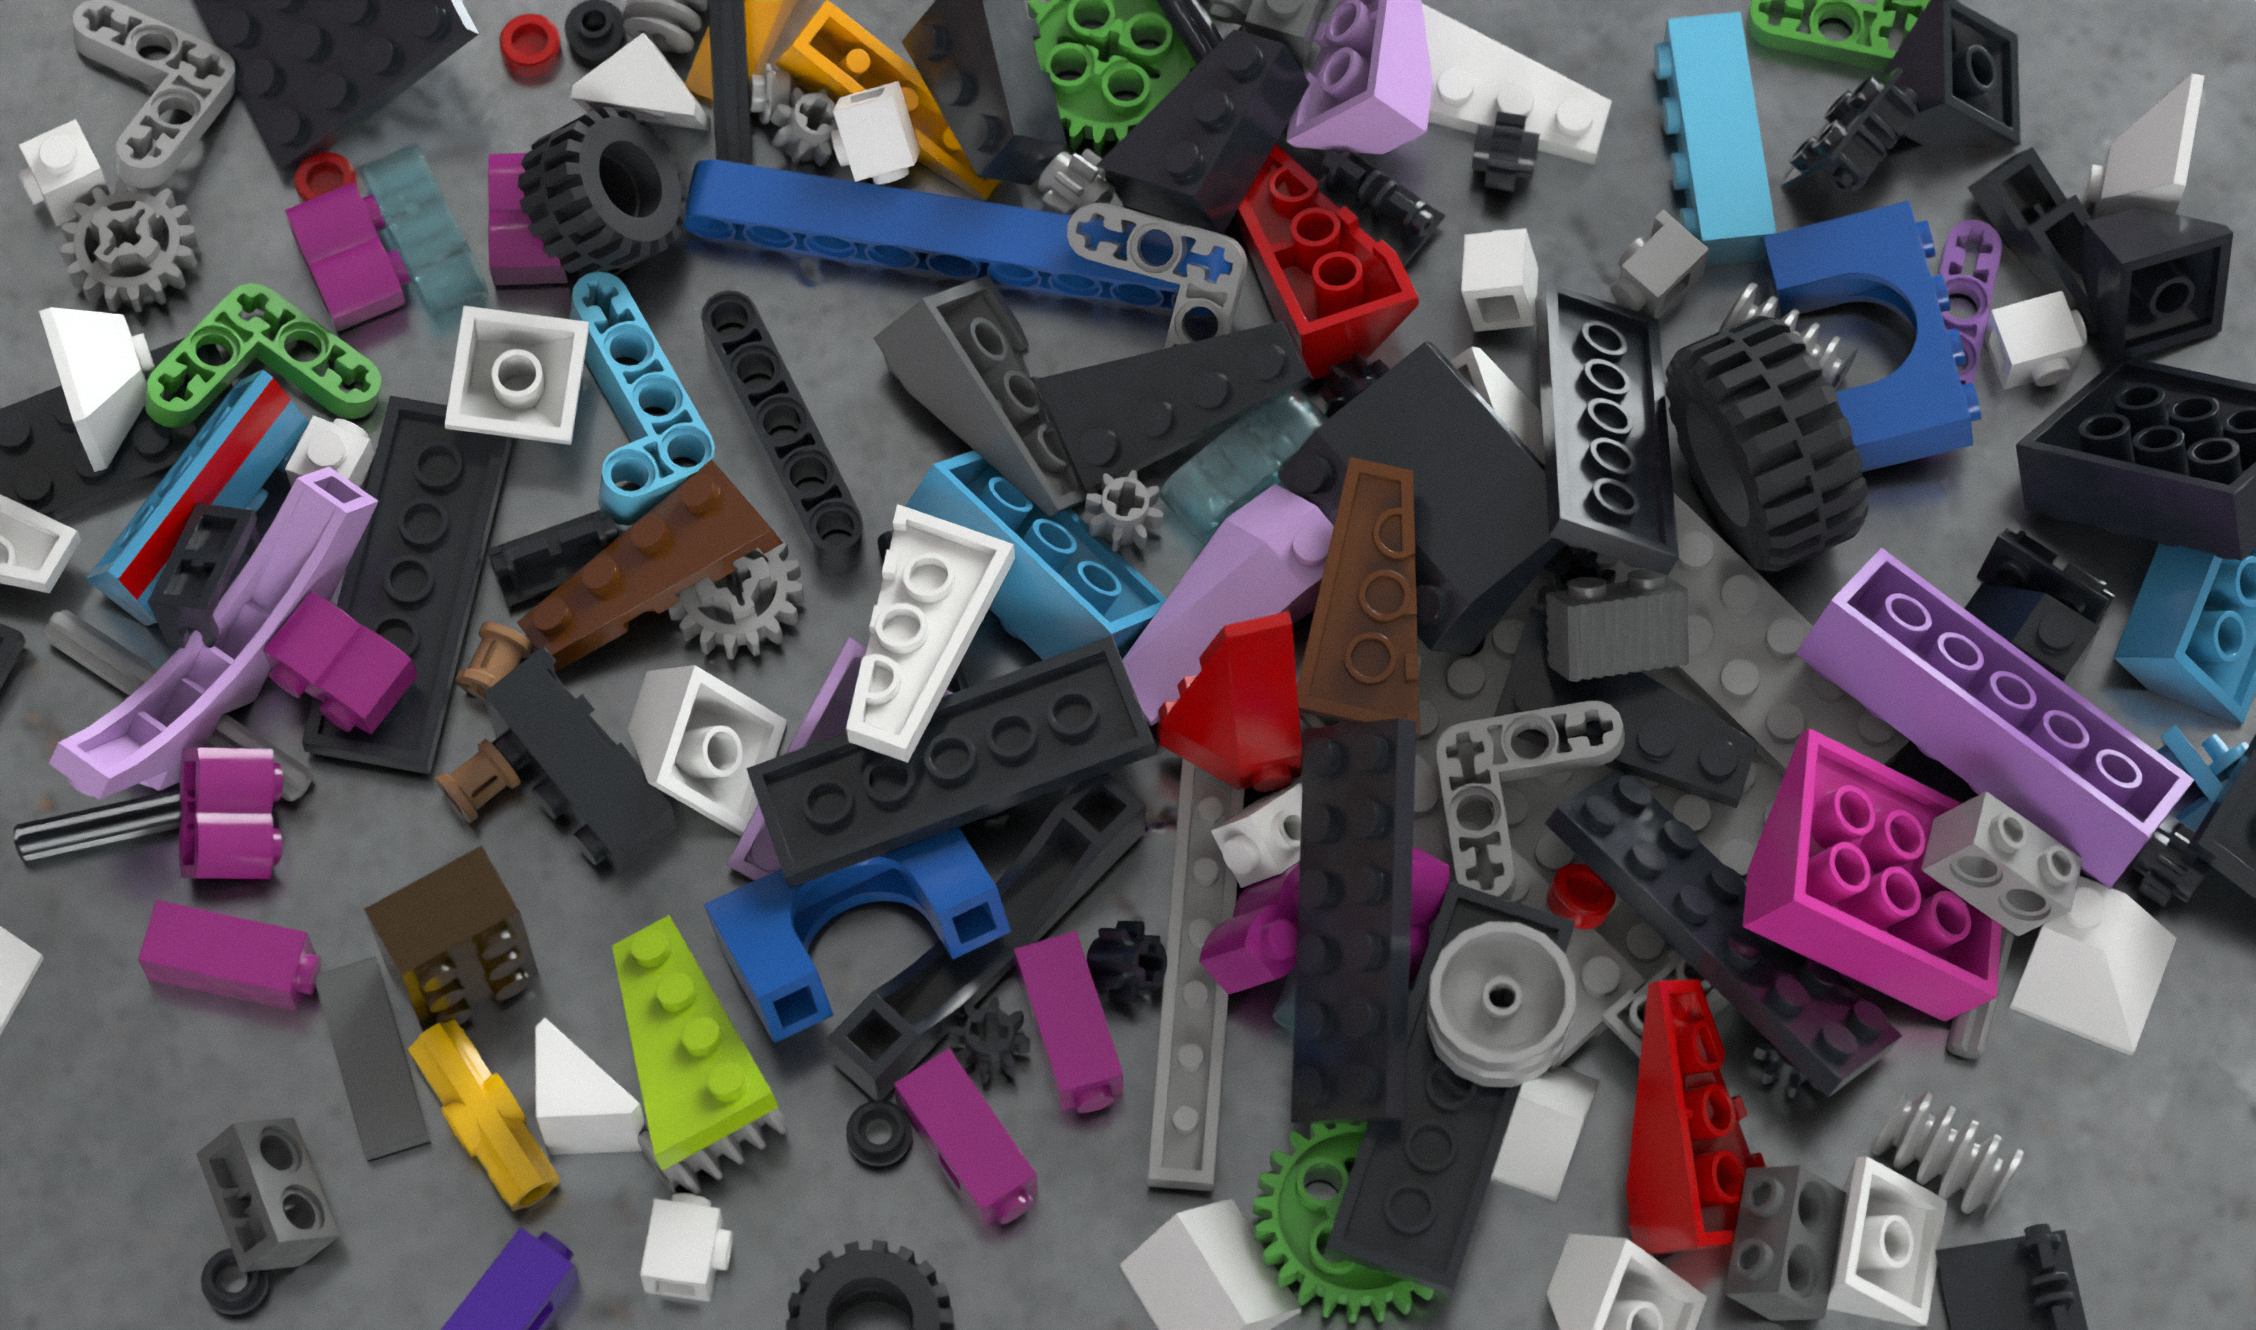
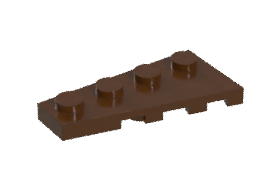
[1297,457,1420,739]
[516,459,783,672]

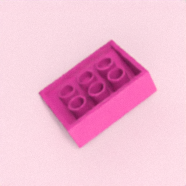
[1743,728,2002,1022]

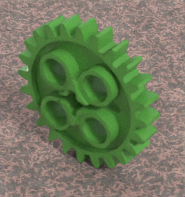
[1027,0,1197,156]
[1253,1122,1434,1323]

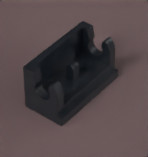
[148,503,261,649]

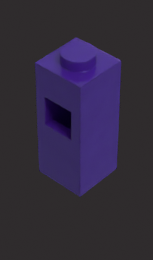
[441,1227,579,1330]

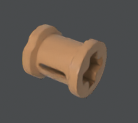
[455,622,534,701]
[434,739,521,823]

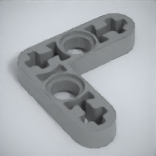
[72,0,235,189]
[1067,203,1247,349]
[1436,701,1625,900]

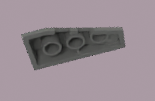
[873,275,1089,517]

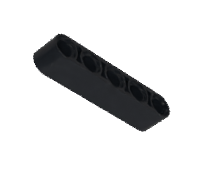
[701,290,866,575]

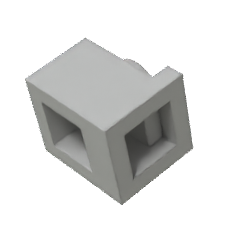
[1610,210,1709,319]

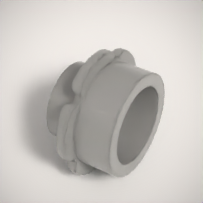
[749,63,790,124]

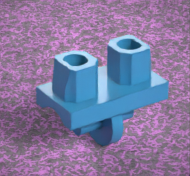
[2157,724,2249,832]

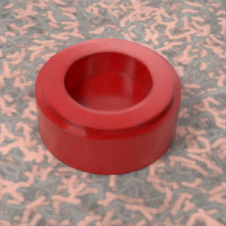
[499,14,562,78]
[294,152,359,203]
[1547,863,1616,930]

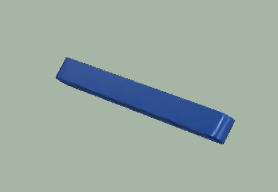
[682,159,1233,317]

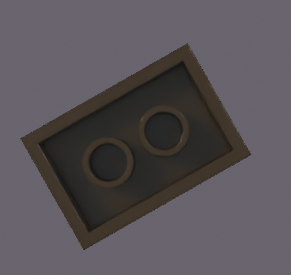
[364,845,539,1032]

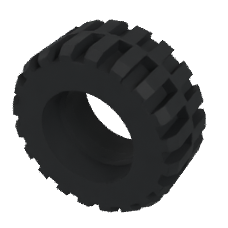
[1665,316,1869,572]

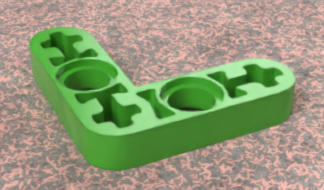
[1747,0,1930,72]
[144,283,382,428]

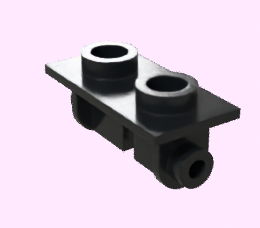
[486,510,618,607]
[1976,528,2115,624]

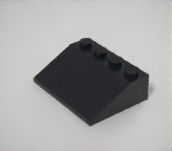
[1277,341,1564,655]
[2016,357,2256,561]

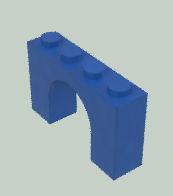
[1763,200,1982,472]
[704,827,1011,1043]

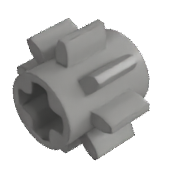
[770,88,838,167]
[1038,148,1115,219]
[1085,470,1164,552]

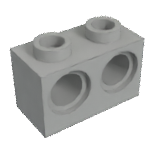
[1922,791,2083,936]

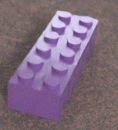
[1795,548,2194,889]

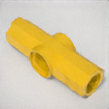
[407,1019,561,1212]

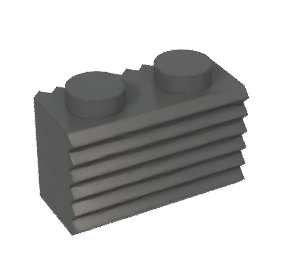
[1545,569,1689,682]

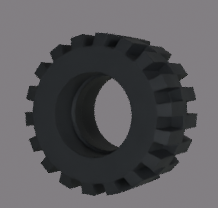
[518,107,687,277]
[786,1240,955,1330]

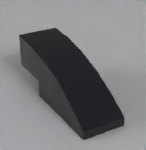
[1967,146,2098,334]

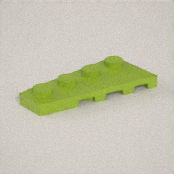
[612,915,779,1171]

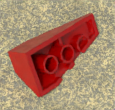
[1234,144,1419,379]
[1157,611,1302,792]
[1626,979,1766,1255]

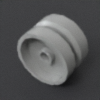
[1426,922,1576,1087]

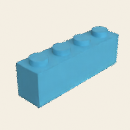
[1654,12,1776,266]

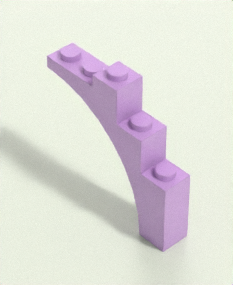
[48,467,379,800]

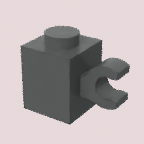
[1209,0,1322,71]

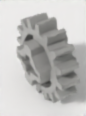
[59,179,199,312]
[668,539,804,659]

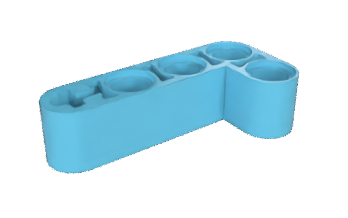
[570,271,715,526]

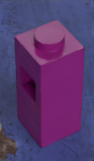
[138,900,321,1013]
[1014,930,1123,1113]
[894,1048,1038,1228]

